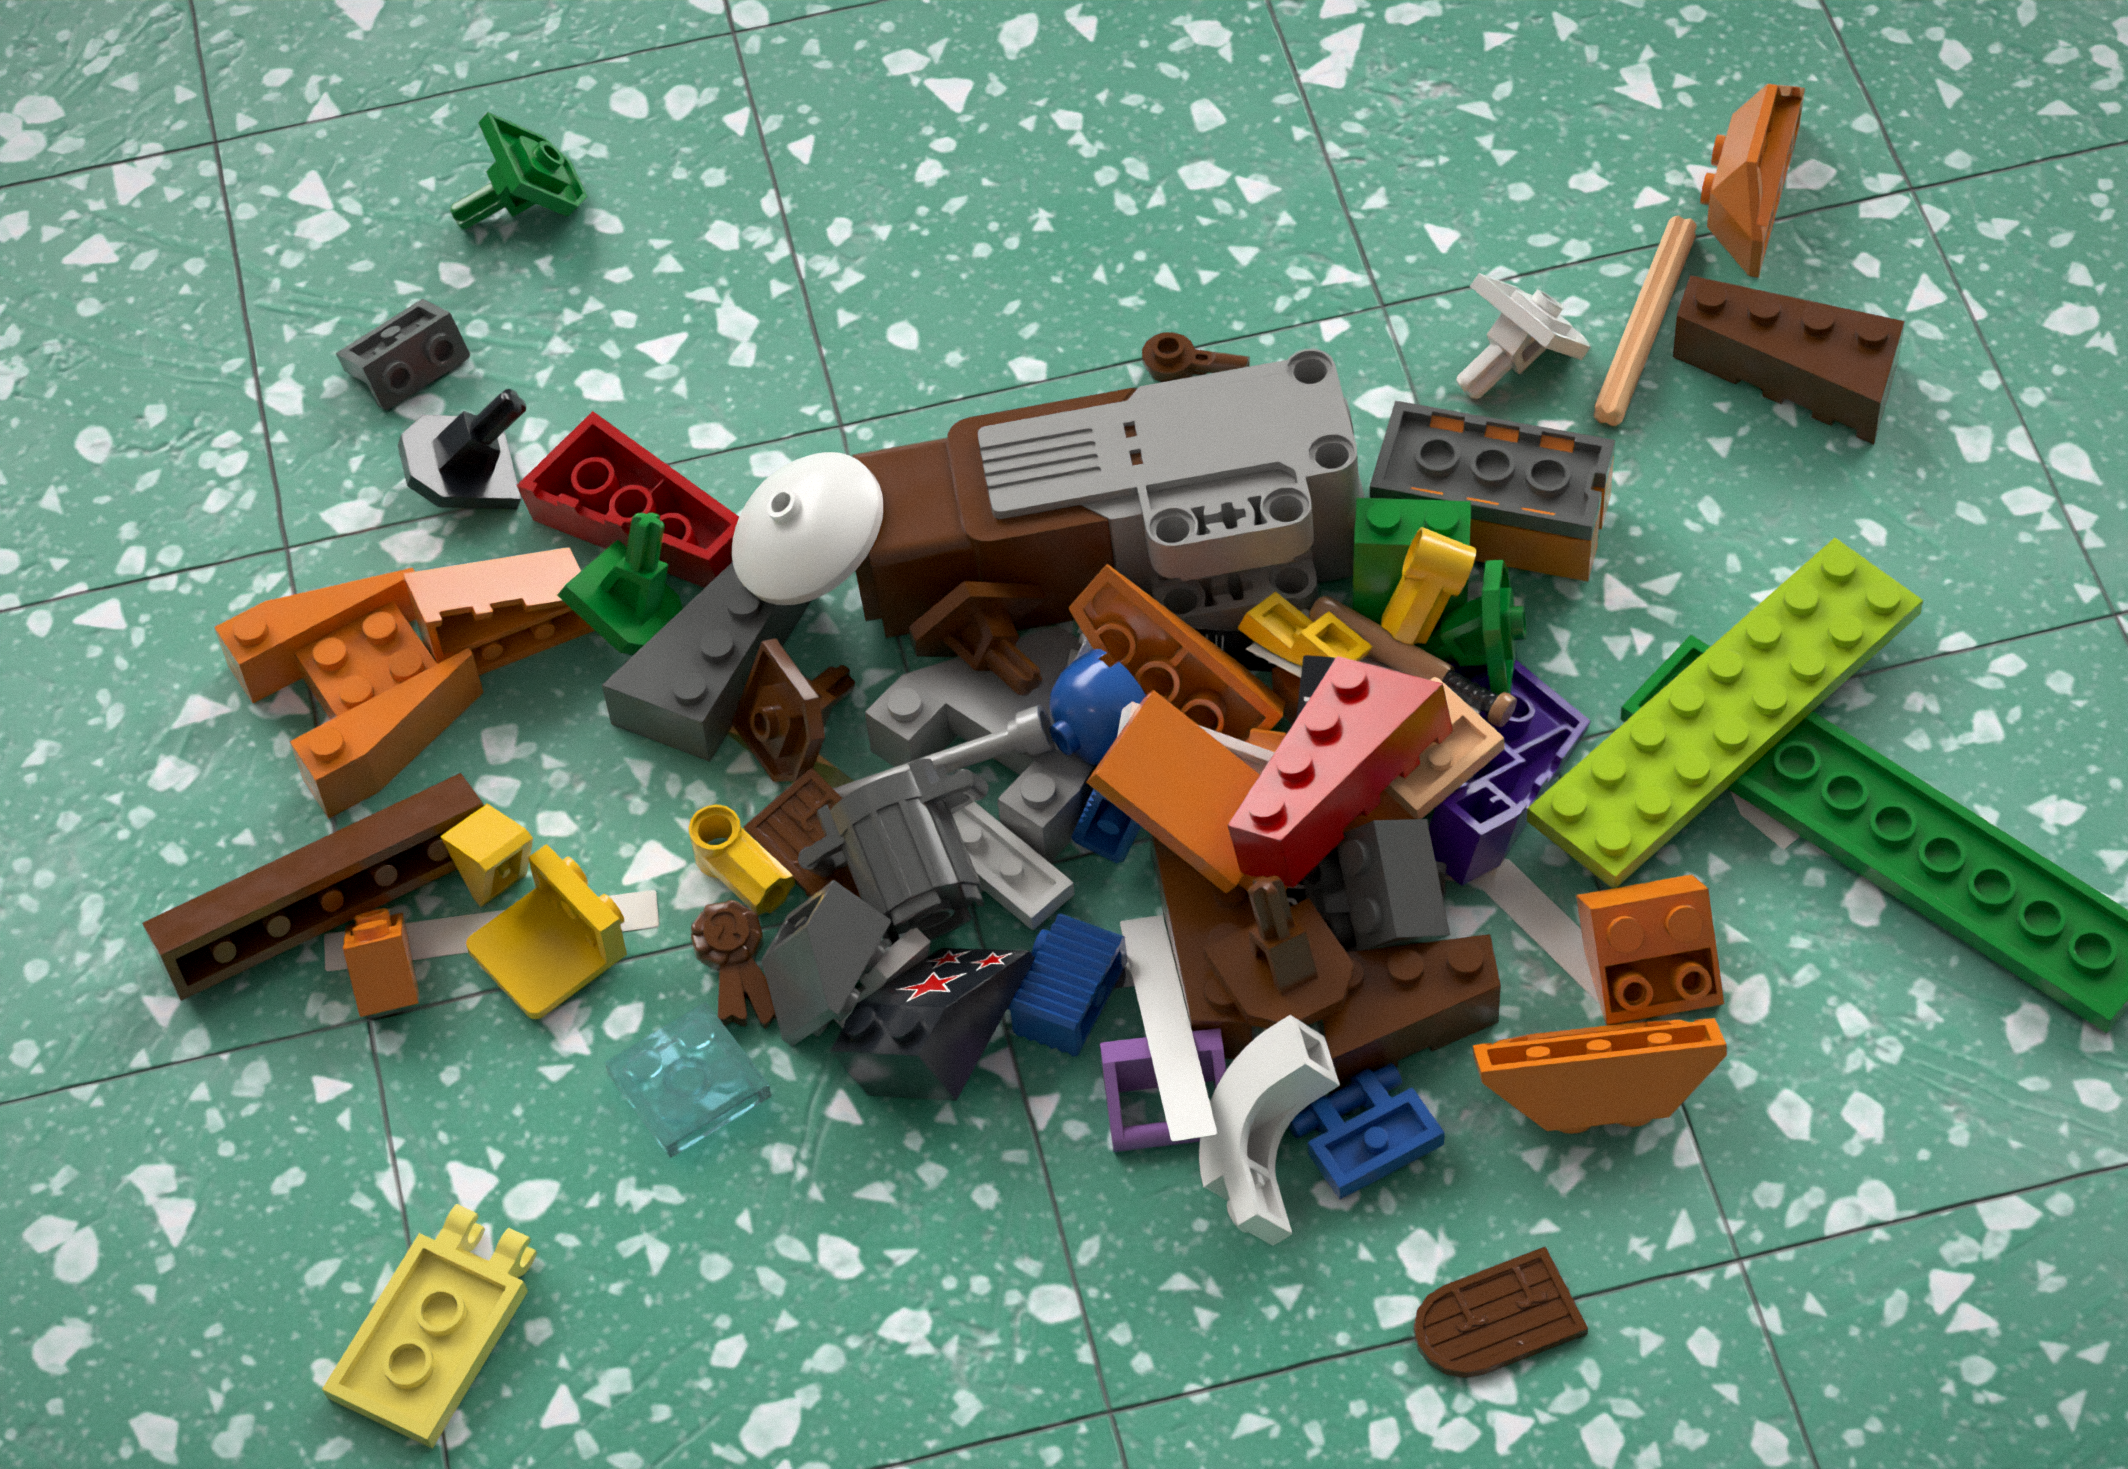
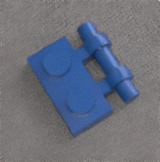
[1288,1063,1445,1200]

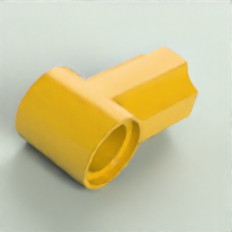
[1381,527,1476,645]
[688,804,795,916]

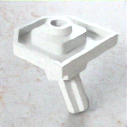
[1456,273,1591,399]

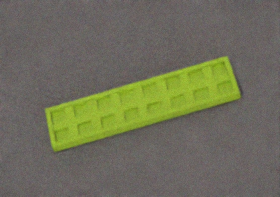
[1526,537,1923,888]

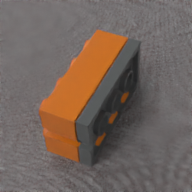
[1370,400,1615,582]

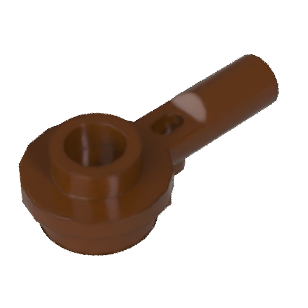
[1142,332,1250,382]

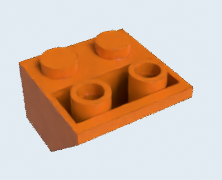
[1576,874,1724,1025]

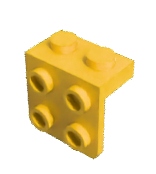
[466,844,627,1019]

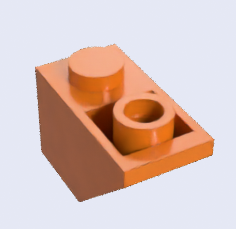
[343,908,419,1017]

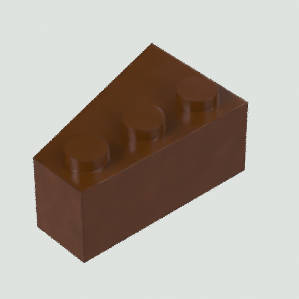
[1317,934,1501,1095]

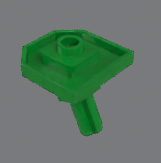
[450,112,588,229]
[557,512,683,655]
[1414,560,1527,695]

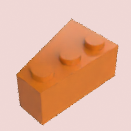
[403,547,595,675]

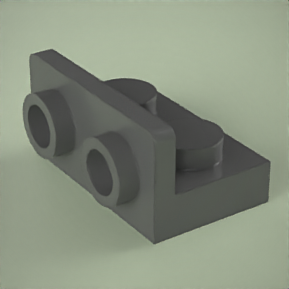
[336,299,470,410]

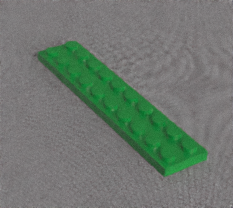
[1620,635,2128,1033]

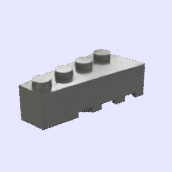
[602,562,812,762]

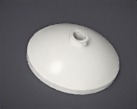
[732,452,883,605]

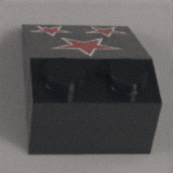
[830,948,1035,1101]

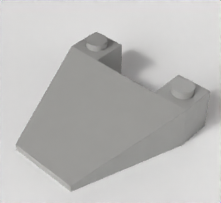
[865,626,1097,863]

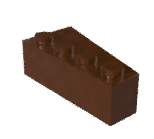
[1673,275,1905,445]

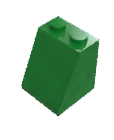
[1353,498,1471,663]

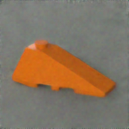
[1069,564,1285,743]

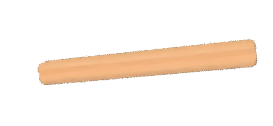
[1594,215,1697,426]

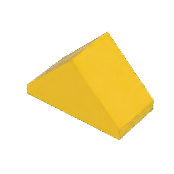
[440,804,533,907]

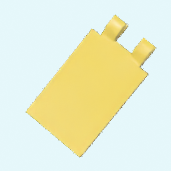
[322,1204,537,1449]

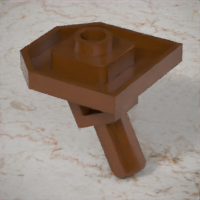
[909,581,1046,696]
[732,639,855,782]
[1203,876,1354,1029]

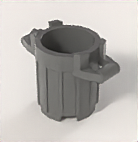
[798,758,989,947]

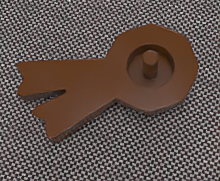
[691,900,777,1029]

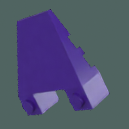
[1429,659,1591,886]

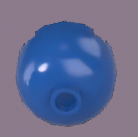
[1049,649,1146,766]

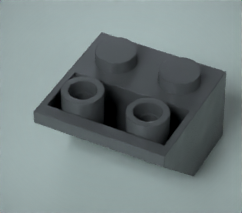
[1302,819,1450,952]
[761,880,892,1047]

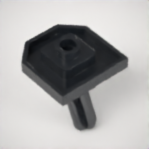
[398,389,526,509]

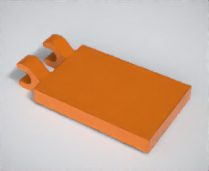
[1086,690,1288,893]

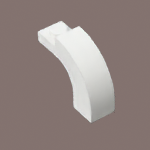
[1199,1015,1340,1246]

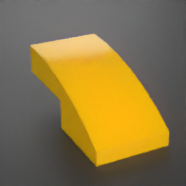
[1237,591,1373,666]

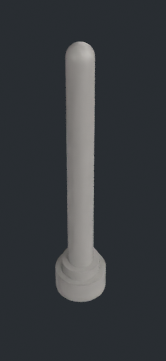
[833,705,1056,798]

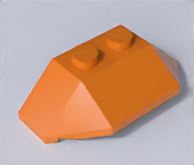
[1700,84,1805,278]
[1473,1018,1727,1134]

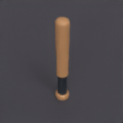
[1309,596,1517,728]

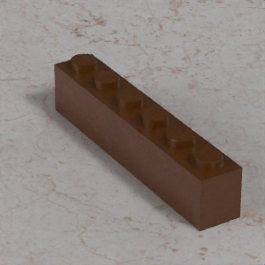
[142,773,484,1001]

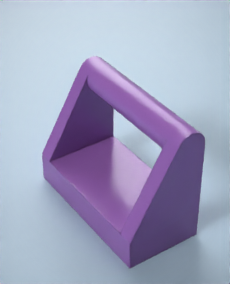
[1100,1028,1226,1152]

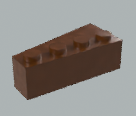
[1149,833,1256,1059]

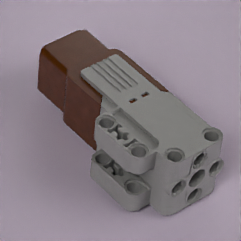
[852,349,1365,638]

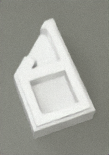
[834,928,931,1028]

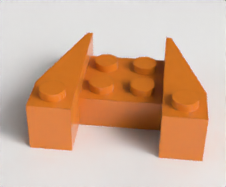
[214,568,484,819]

